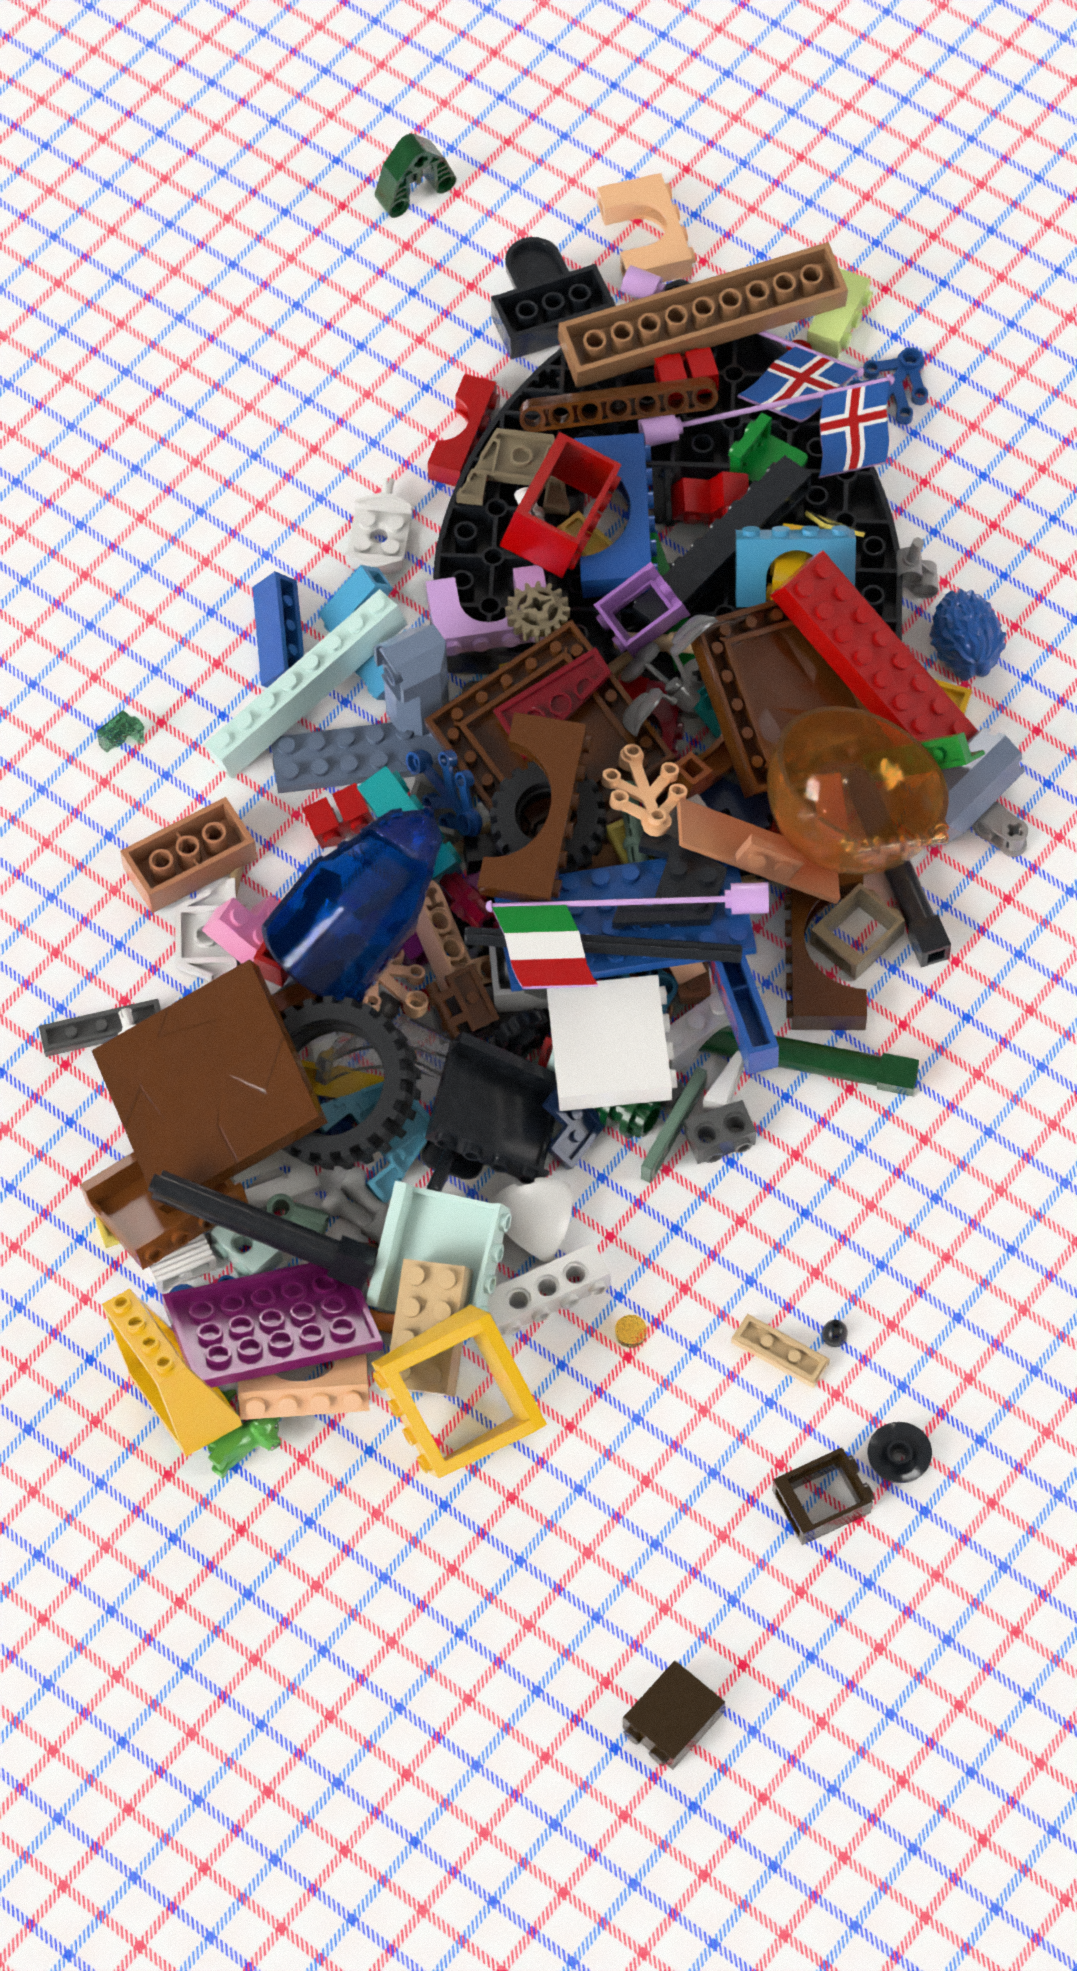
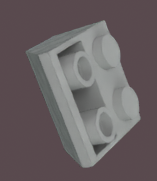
[489,946,548,1013]

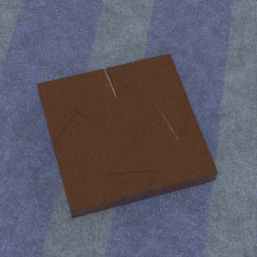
[691,579,898,799]
[424,620,676,840]
[91,959,328,1214]

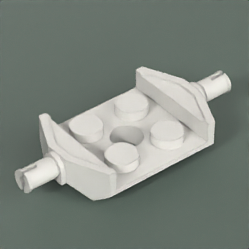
[345,477,413,574]

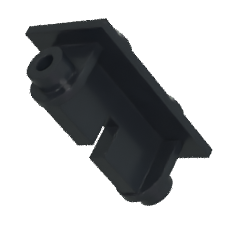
[652,465,683,527]

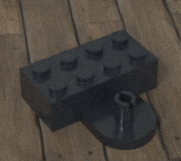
[490,237,616,360]

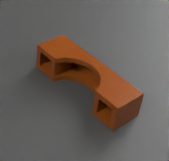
[665,734,734,799]

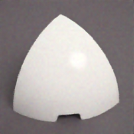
[488,1177,573,1263]

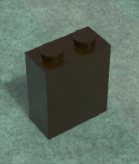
[622,1660,726,1770]

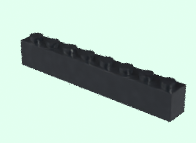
[632,455,812,634]

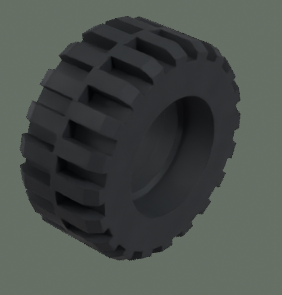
[489,761,608,874]

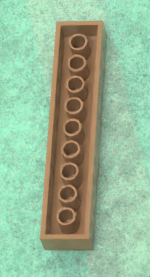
[558,242,848,388]

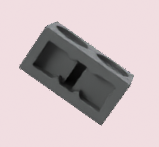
[684,1100,756,1164]

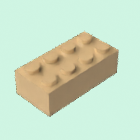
[390,1259,473,1397]

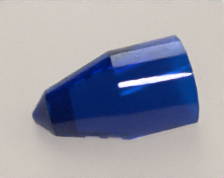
[261,805,443,1003]

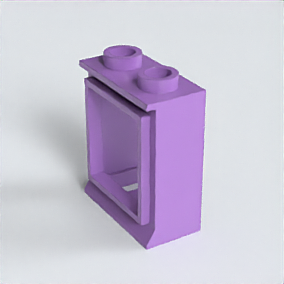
[594,562,690,658]

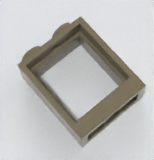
[810,883,905,980]

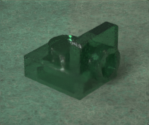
[97,710,145,753]

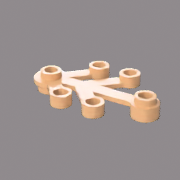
[601,744,687,837]
[337,934,429,1019]

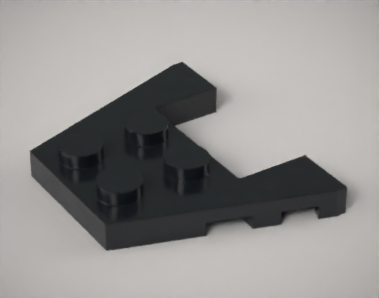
[612,831,727,929]

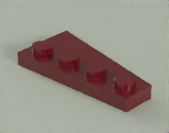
[493,647,612,762]

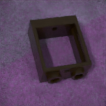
[772,1447,875,1546]

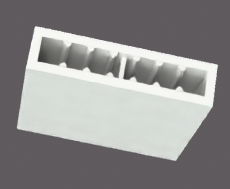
[547,975,677,1111]

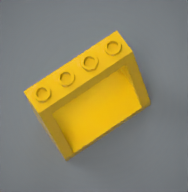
[101,1288,242,1457]
[372,1305,547,1478]

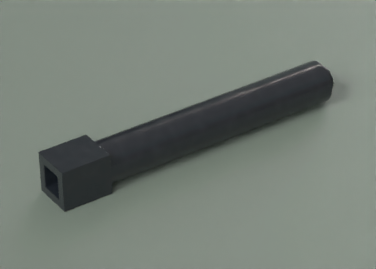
[844,768,952,968]
[148,1170,378,1290]

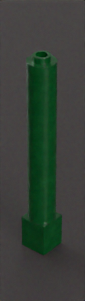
[698,1026,919,1097]

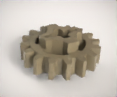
[505,581,570,643]

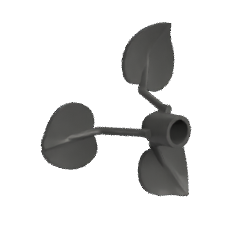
[620,615,718,737]

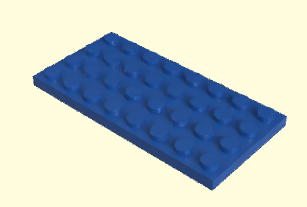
[494,856,757,992]

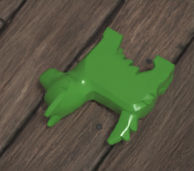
[206,1389,282,1479]

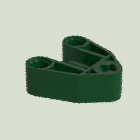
[374,133,457,218]

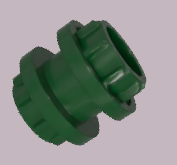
[594,1101,661,1139]

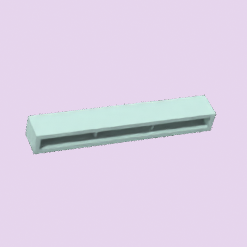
[203,589,408,779]

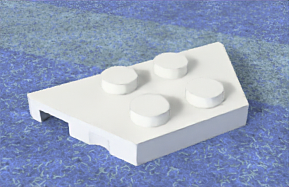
[175,878,238,982]

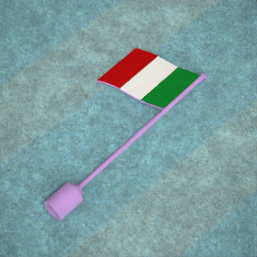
[486,882,769,989]

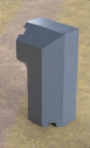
[373,624,449,736]
[905,727,1025,845]

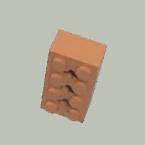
[120,797,257,913]

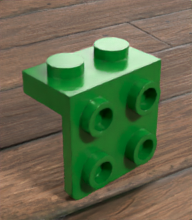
[728,413,808,484]

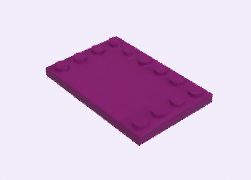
[162,1263,383,1388]

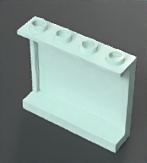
[366,1181,511,1312]

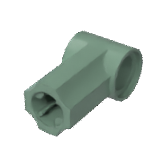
[266,1193,330,1234]

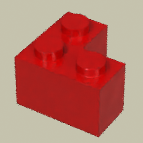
[671,471,749,526]

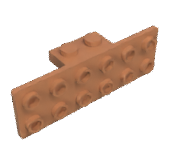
[677,798,840,904]

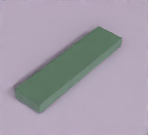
[640,1066,708,1183]

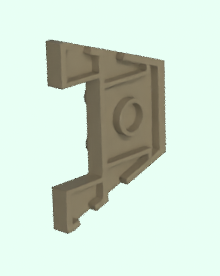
[457,428,570,516]

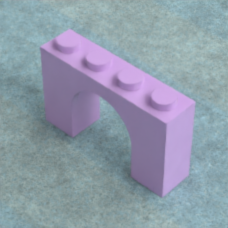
[426,565,552,656]

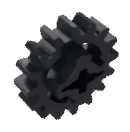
[488,1008,551,1058]

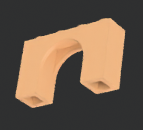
[597,173,696,282]
[238,1353,370,1420]

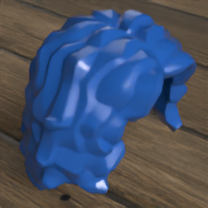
[929,589,1007,681]

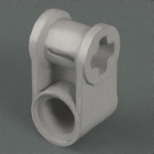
[972,801,1029,857]

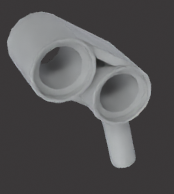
[896,537,938,599]

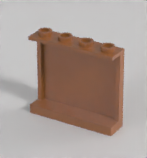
[80,1152,249,1270]

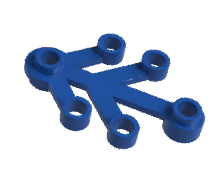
[848,347,928,425]
[406,749,483,837]

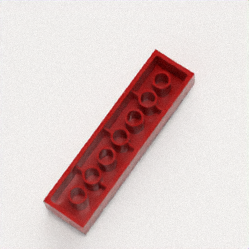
[770,550,978,776]

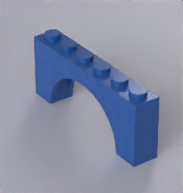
[574,433,658,598]

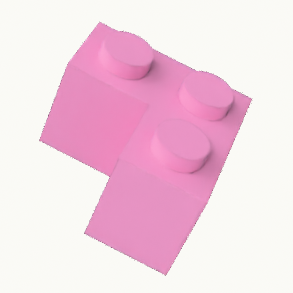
[202,895,290,964]

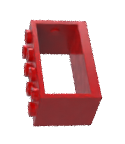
[499,432,622,578]

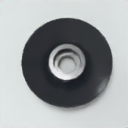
[867,1422,932,1483]

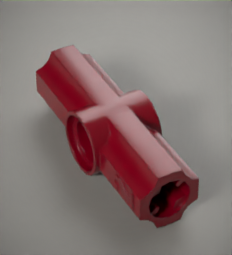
[439,872,500,928]

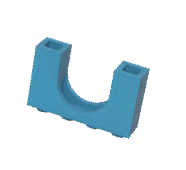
[735,525,856,607]
[318,565,408,700]

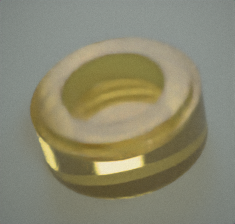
[615,1314,647,1348]

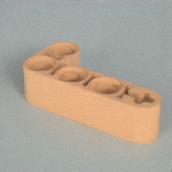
[405,879,492,991]

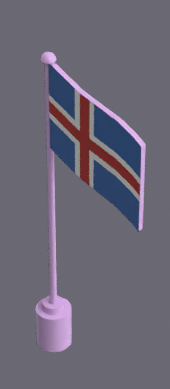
[620,265,864,423]
[638,374,895,478]

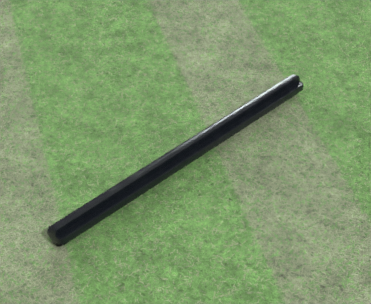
[464,926,743,963]

